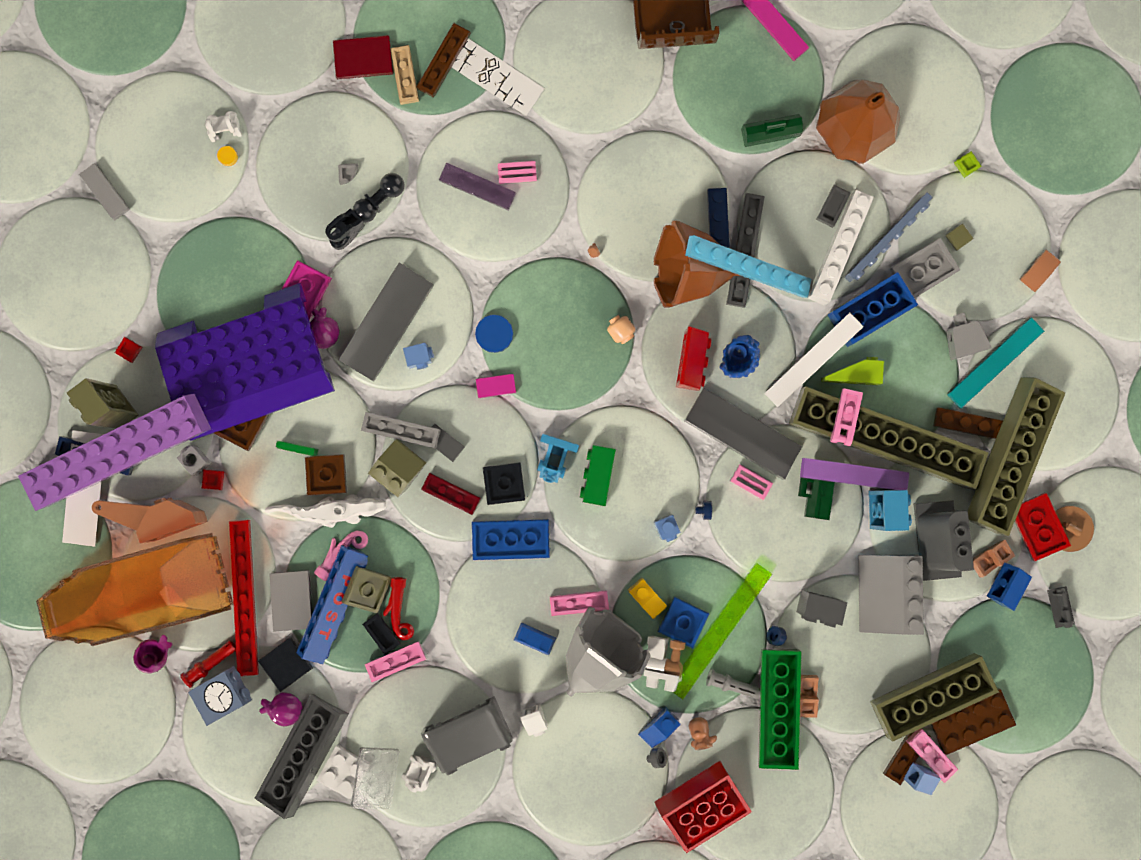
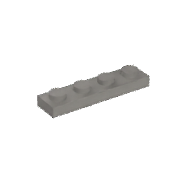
[361,412,440,449]

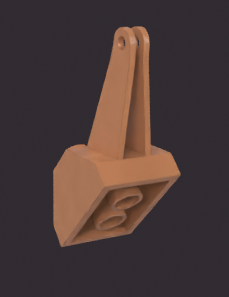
[92,498,208,544]

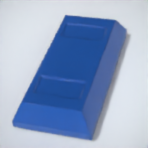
[514,622,556,656]

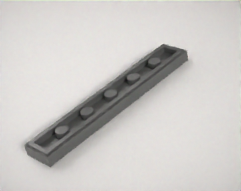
[726,193,765,308]

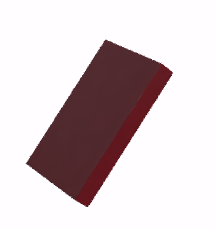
[333,35,393,80]

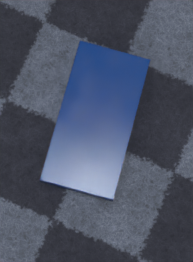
[472,519,550,560]

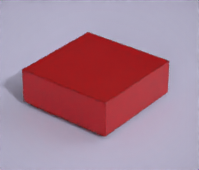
[114,337,143,363]
[201,469,224,490]

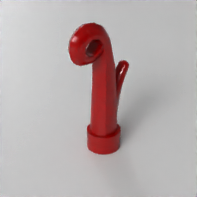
[383,577,414,640]

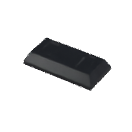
[362,613,401,655]

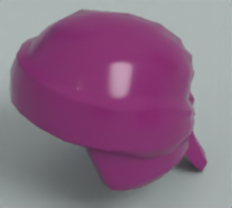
[310,307,340,349]
[133,635,173,674]
[259,692,302,727]

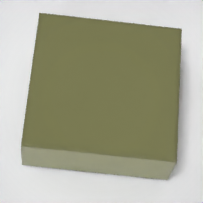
[945,224,974,251]

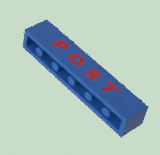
[296,545,368,665]

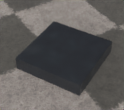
[483,462,526,505]
[258,637,313,692]

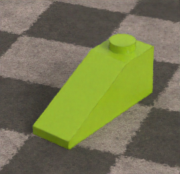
[821,357,884,385]

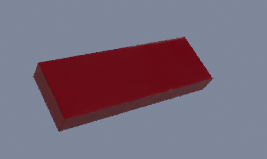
[421,473,481,515]

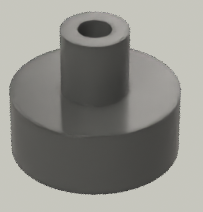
[646,748,667,768]

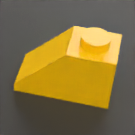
[628,578,668,619]

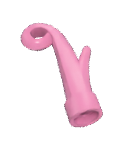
[314,531,368,581]

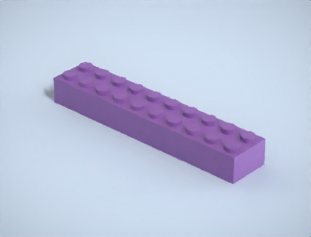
[18,394,211,511]

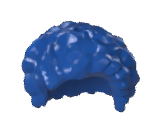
[719,335,760,378]

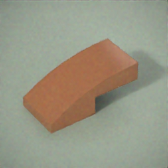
[1019,250,1061,292]
[973,540,1015,577]
[800,675,819,718]

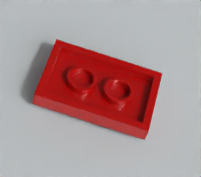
[1015,493,1071,561]

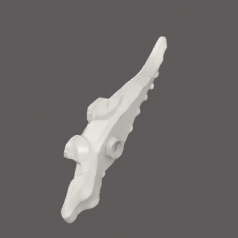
[265,494,387,528]

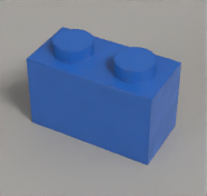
[987,562,1032,611]

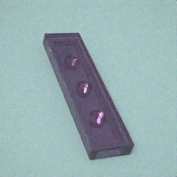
[439,163,516,211]

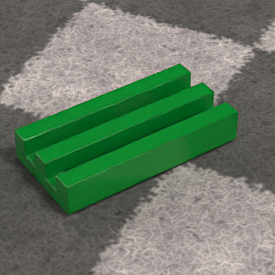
[276,441,319,456]

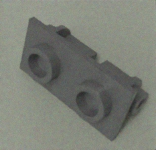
[1047,586,1075,628]

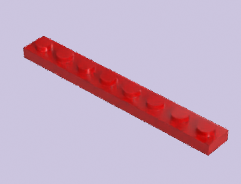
[229,520,259,676]

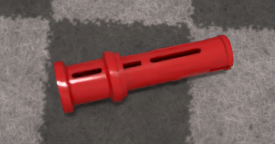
[180,640,236,688]

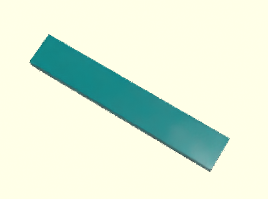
[947,317,1045,408]

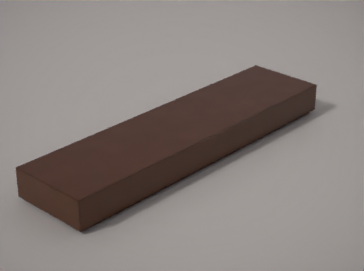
[417,23,471,98]

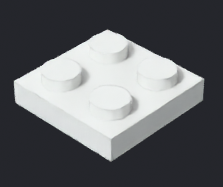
[317,745,371,799]

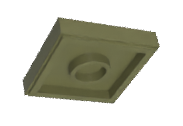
[342,566,392,613]

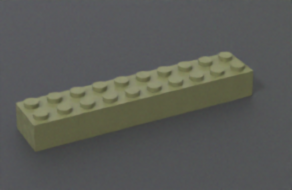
[789,386,989,489]

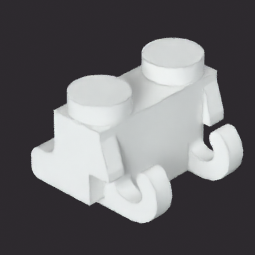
[205,111,242,142]
[402,755,437,793]

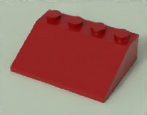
[654,761,752,854]

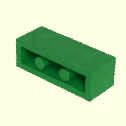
[579,445,616,506]

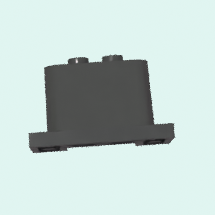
[913,500,974,581]

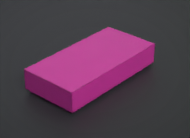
[476,374,516,398]

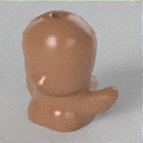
[688,717,717,750]

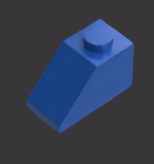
[638,707,681,748]

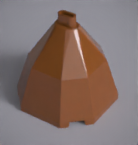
[816,80,900,164]
[654,221,740,308]

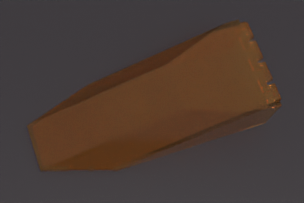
[36,533,234,646]

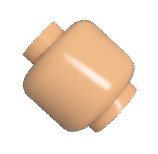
[607,315,636,344]

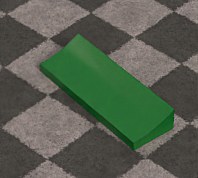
[758,649,801,770]

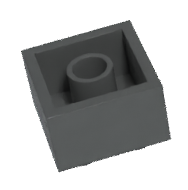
[796,590,848,628]

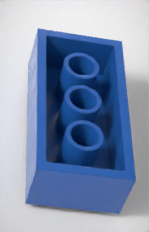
[828,272,918,347]

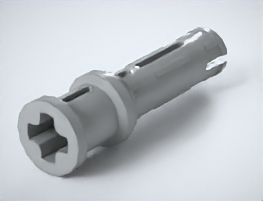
[706,669,760,700]

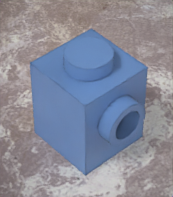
[403,343,434,370]
[654,515,681,542]
[904,763,941,795]

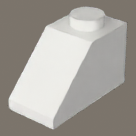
[520,704,548,737]

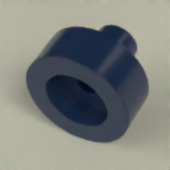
[695,501,712,520]
[767,626,787,646]

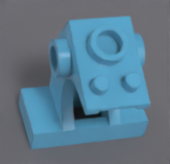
[537,434,579,483]

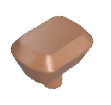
[587,243,600,258]

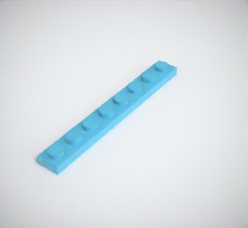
[685,235,812,298]

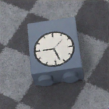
[188,666,252,726]

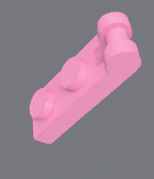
[830,388,863,446]

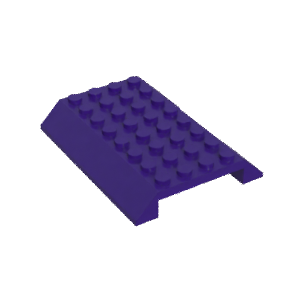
[155,283,335,441]

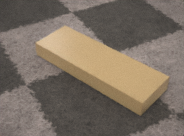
[390,45,419,105]

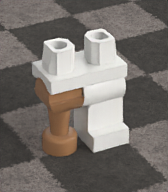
[644,636,686,692]

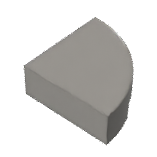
[338,164,358,185]

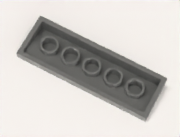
[339,262,434,382]
[684,388,802,480]
[254,694,349,819]

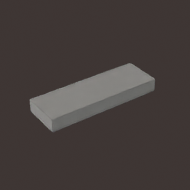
[79,163,130,220]

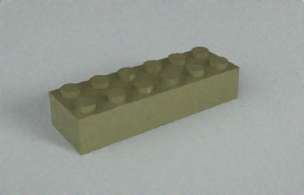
[870,653,999,742]

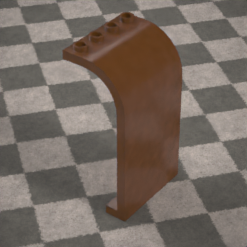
[633,0,720,49]

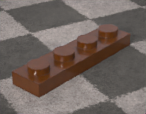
[933,407,1003,439]

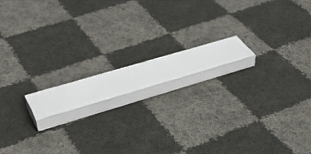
[764,313,864,407]

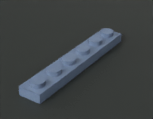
[844,192,933,282]

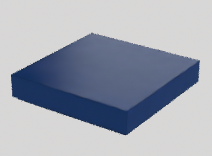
[658,597,709,649]

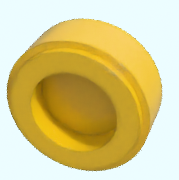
[217,146,238,166]

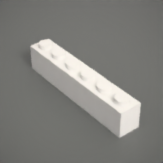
[808,190,874,305]

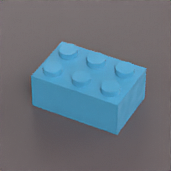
[868,490,912,531]

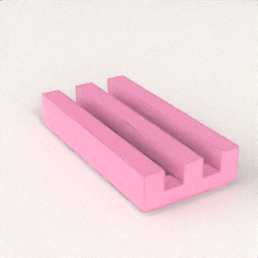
[498,161,537,184]
[730,464,773,500]

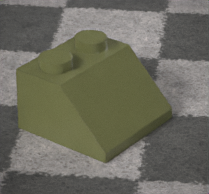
[368,439,426,497]

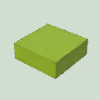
[954,151,982,178]

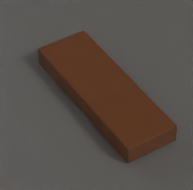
[883,731,931,785]

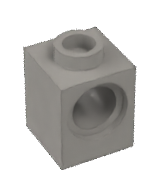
[177,445,212,476]

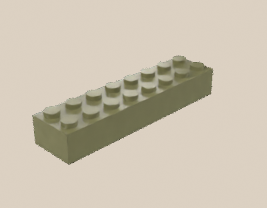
[968,377,1065,536]

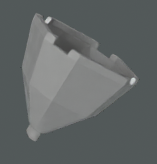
[566,607,651,696]

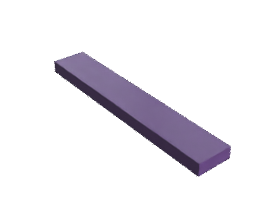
[800,458,909,490]

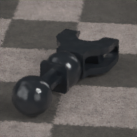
[325,173,405,250]

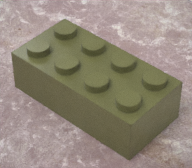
[67,378,139,428]

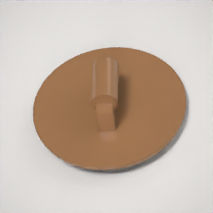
[1055,506,1094,552]

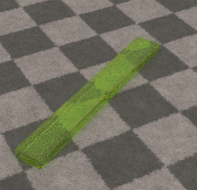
[672,563,772,700]

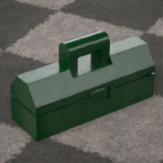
[741,114,803,147]
[798,477,835,520]

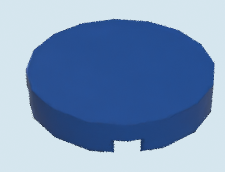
[475,315,513,353]

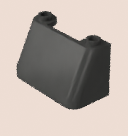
[421,696,513,775]

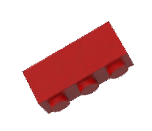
[676,326,711,391]

